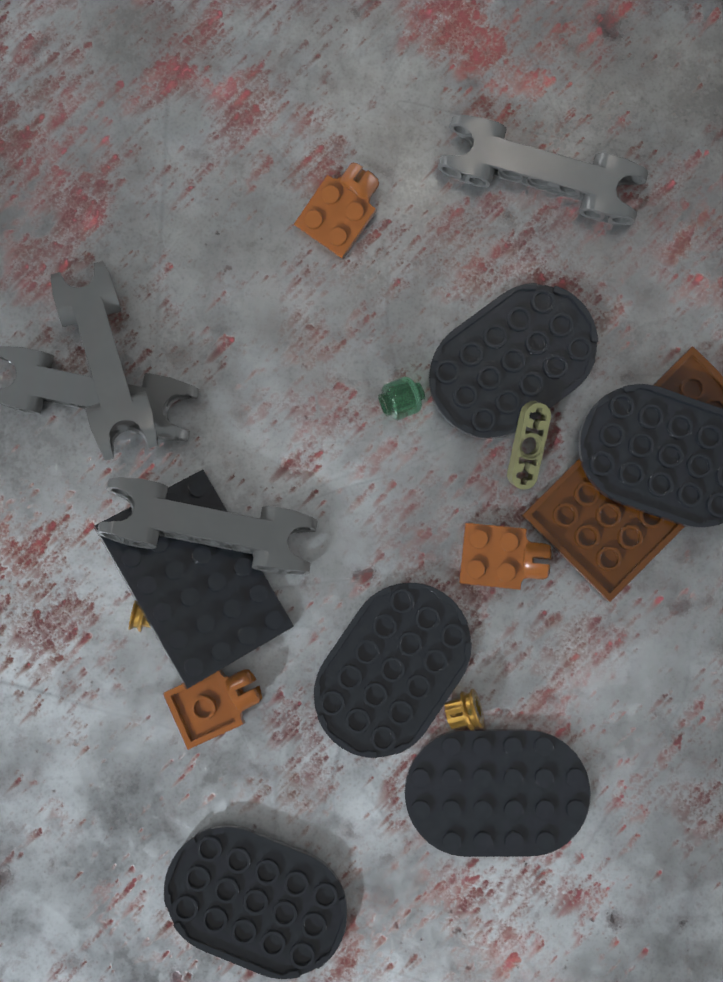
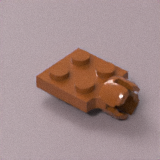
[294,162,379,259]
[459,523,552,590]
[163,669,262,750]

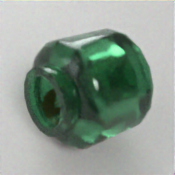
[378,376,425,421]

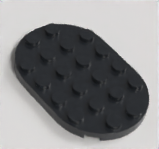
[429,283,598,439]
[578,384,723,528]
[314,583,472,758]
[404,729,591,857]
[164,825,347,979]

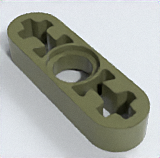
[507,401,551,490]

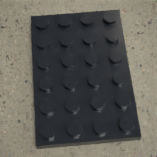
[94,469,294,690]

